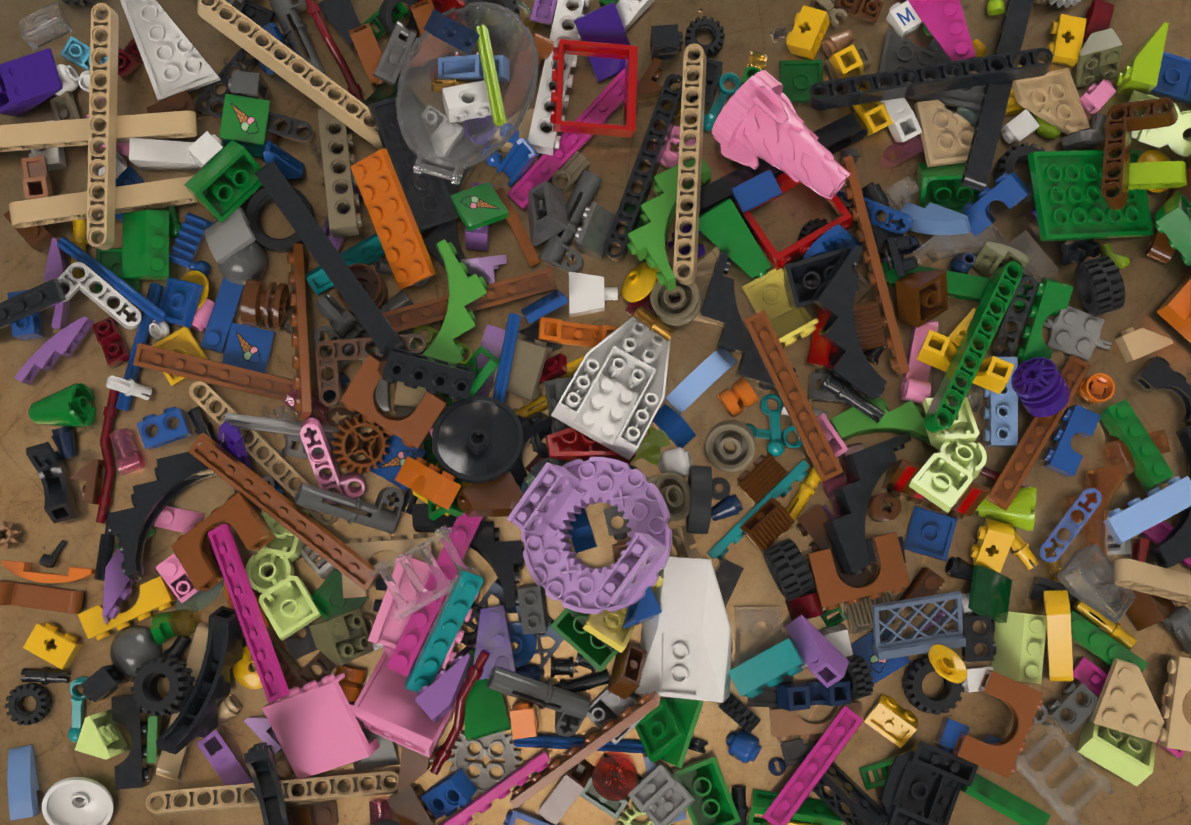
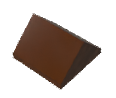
[1112,587,1175,631]

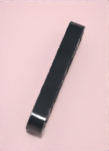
[195,48,259,116]
[992,274,1038,357]

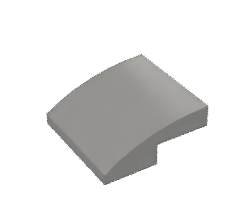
[204,206,256,264]
[628,764,695,825]

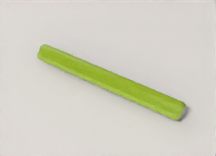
[475,25,506,126]

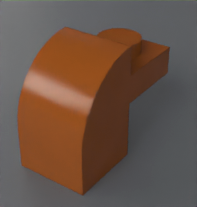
[21,155,53,200]

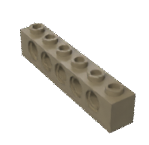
[317,109,362,238]

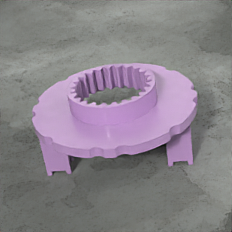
[507,457,672,614]

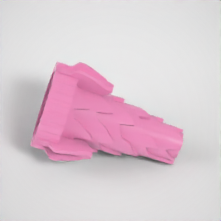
[712,70,851,199]

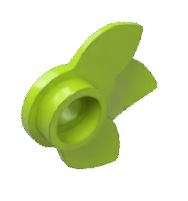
[631,425,670,465]

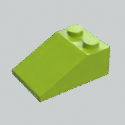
[1115,22,1169,96]

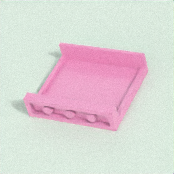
[368,554,481,669]
[350,645,466,758]
[262,673,380,779]

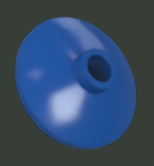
[507,622,536,668]

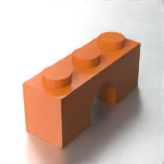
[395,456,462,510]
[510,700,538,740]

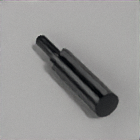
[94,512,114,581]

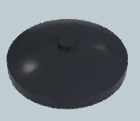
[432,396,524,484]

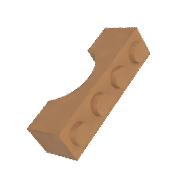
[769,700,864,741]

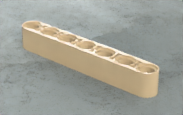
[156,623,208,781]

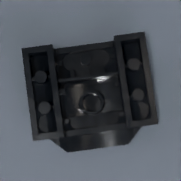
[880,740,978,825]

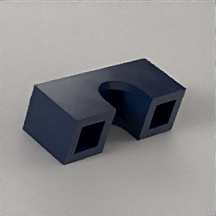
[776,679,851,711]

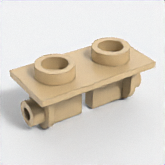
[672,526,700,558]

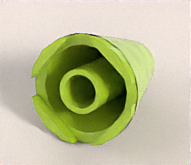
[975,487,1037,531]

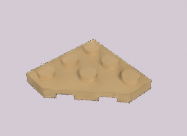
[1012,67,1090,135]
[914,100,974,167]
[1091,658,1164,743]

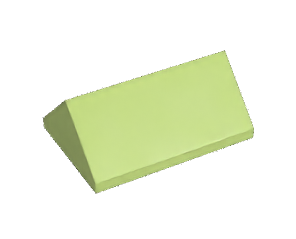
[75,710,130,760]

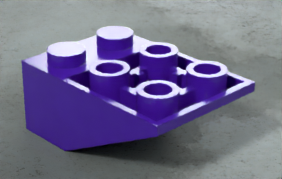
[0,48,63,117]

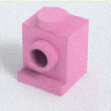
[1080,79,1116,116]

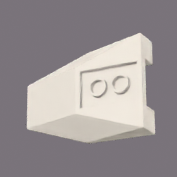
[551,317,671,460]
[635,556,731,703]

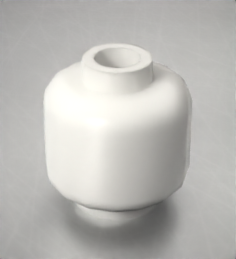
[56,64,79,96]
[658,447,693,476]

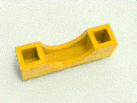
[829,44,893,136]
[916,330,1014,394]
[77,576,177,641]

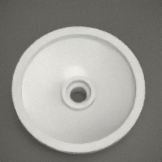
[42,777,114,825]

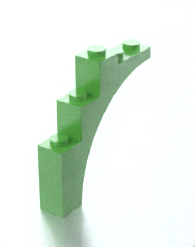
[627,157,711,291]
[422,239,488,364]
[830,398,935,448]

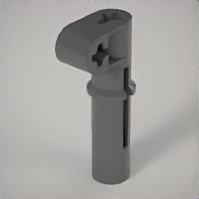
[269,0,328,86]
[538,170,603,274]
[314,290,414,369]
[295,483,404,534]
[487,666,590,737]

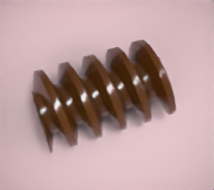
[867,493,901,522]

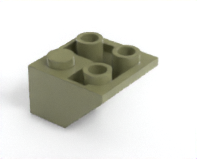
[1074,28,1123,88]
[309,608,374,666]

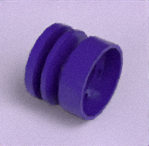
[1011,357,1070,417]

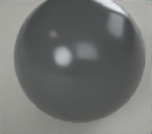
[217,240,268,285]
[110,626,162,677]

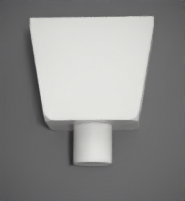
[569,272,618,317]

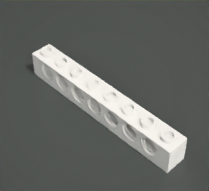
[528,0,590,156]

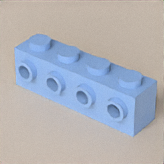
[982,357,1018,447]
[1103,476,1191,545]

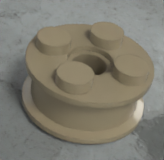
[650,274,702,326]
[706,420,756,472]
[647,472,691,523]

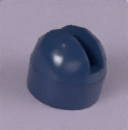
[903,235,921,254]
[768,757,786,776]

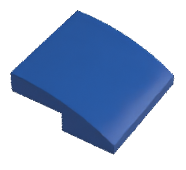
[804,224,860,259]

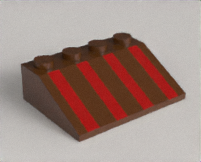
[882,459,990,519]

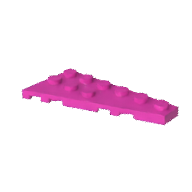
[905,0,976,61]

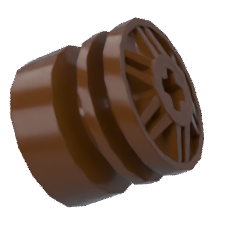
[335,263,388,315]
[241,279,290,330]

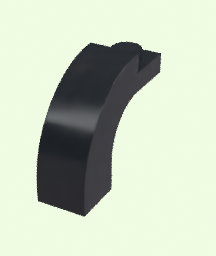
[510,412,553,483]
[26,442,76,524]

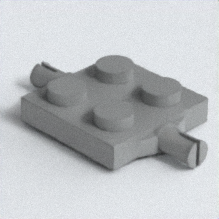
[1043,306,1112,361]

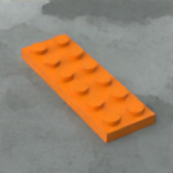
[350,148,436,290]

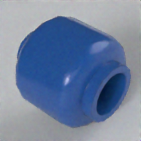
[726,729,762,763]

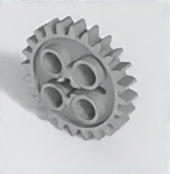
[448,731,522,797]

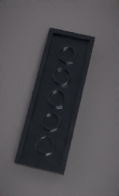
[368,92,458,231]

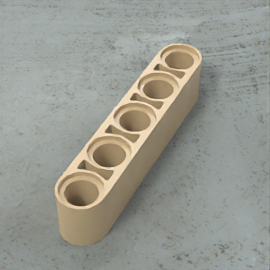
[1113,559,1191,604]

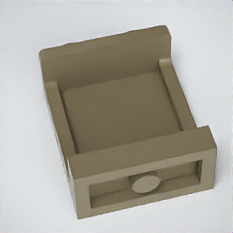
[491,332,553,400]

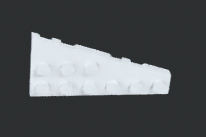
[120,0,221,102]

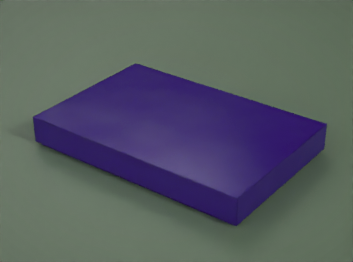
[573,2,630,81]

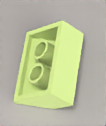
[990,611,1046,684]
[1077,713,1156,786]

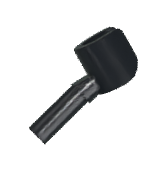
[39,540,67,568]

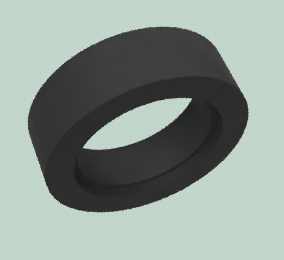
[246,186,315,253]
[686,466,712,534]

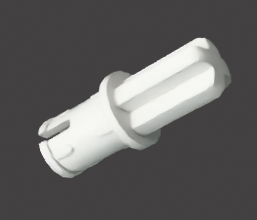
[106,375,152,400]

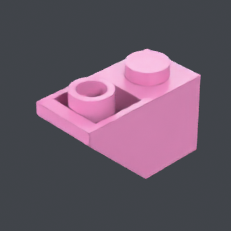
[155,554,200,604]

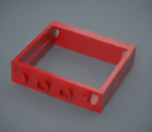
[550,39,638,138]
[734,173,852,271]

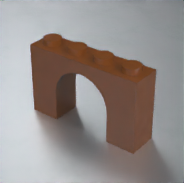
[349,0,452,85]
[340,352,448,449]
[171,492,276,591]
[805,532,910,611]
[952,669,1043,778]

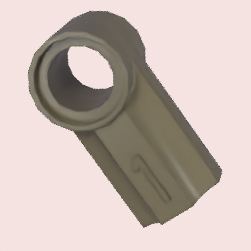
[552,151,591,194]

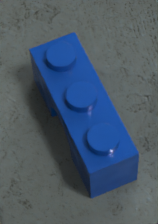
[961,172,1031,237]
[1044,404,1101,477]
[934,717,1002,754]

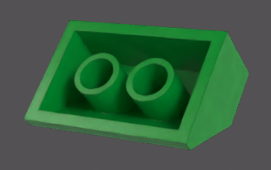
[184,140,262,223]
[916,163,989,213]
[1154,189,1191,266]
[122,210,169,281]
[550,608,631,672]
[660,697,704,768]
[671,756,741,825]

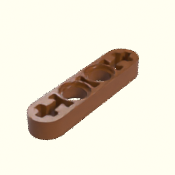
[495,187,540,267]

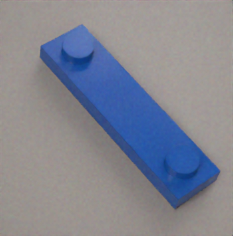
[200,277,244,354]

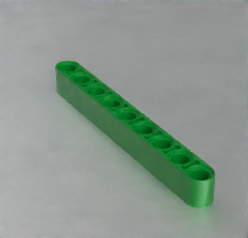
[866,261,1059,315]
[924,261,1023,433]

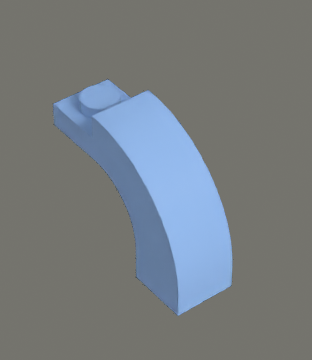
[666,348,737,414]

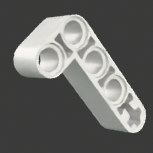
[58,262,141,330]

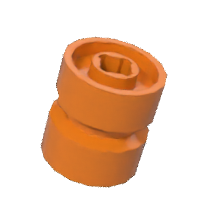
[1077,373,1115,405]
[717,377,759,418]
[335,665,367,702]

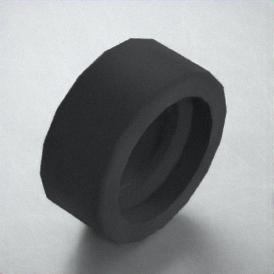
[379,0,419,37]

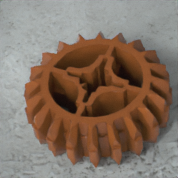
[330,414,391,474]

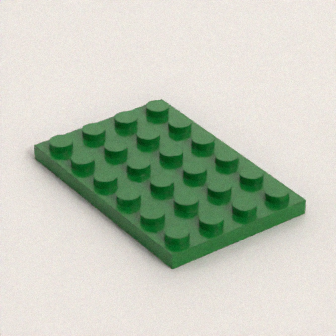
[1027,150,1154,241]

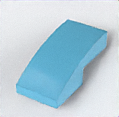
[60,36,107,71]

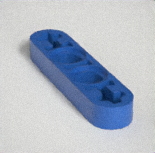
[836,190,913,234]
[1039,488,1102,562]

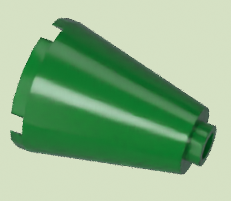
[28,383,96,427]

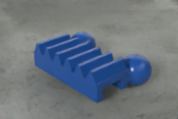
[485,125,539,187]
[169,212,218,277]

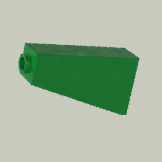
[699,197,771,278]
[464,647,511,741]

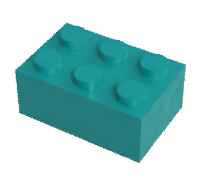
[728,638,806,698]

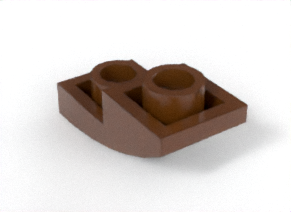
[834,0,884,23]

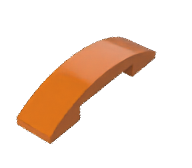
[538,317,619,348]
[1,560,96,583]

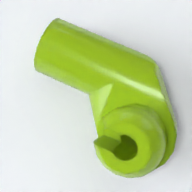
[1033,114,1061,139]
[1100,243,1130,269]

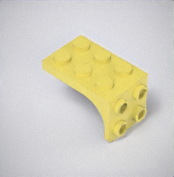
[741,268,819,349]
[583,576,663,653]

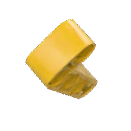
[1044,590,1073,682]

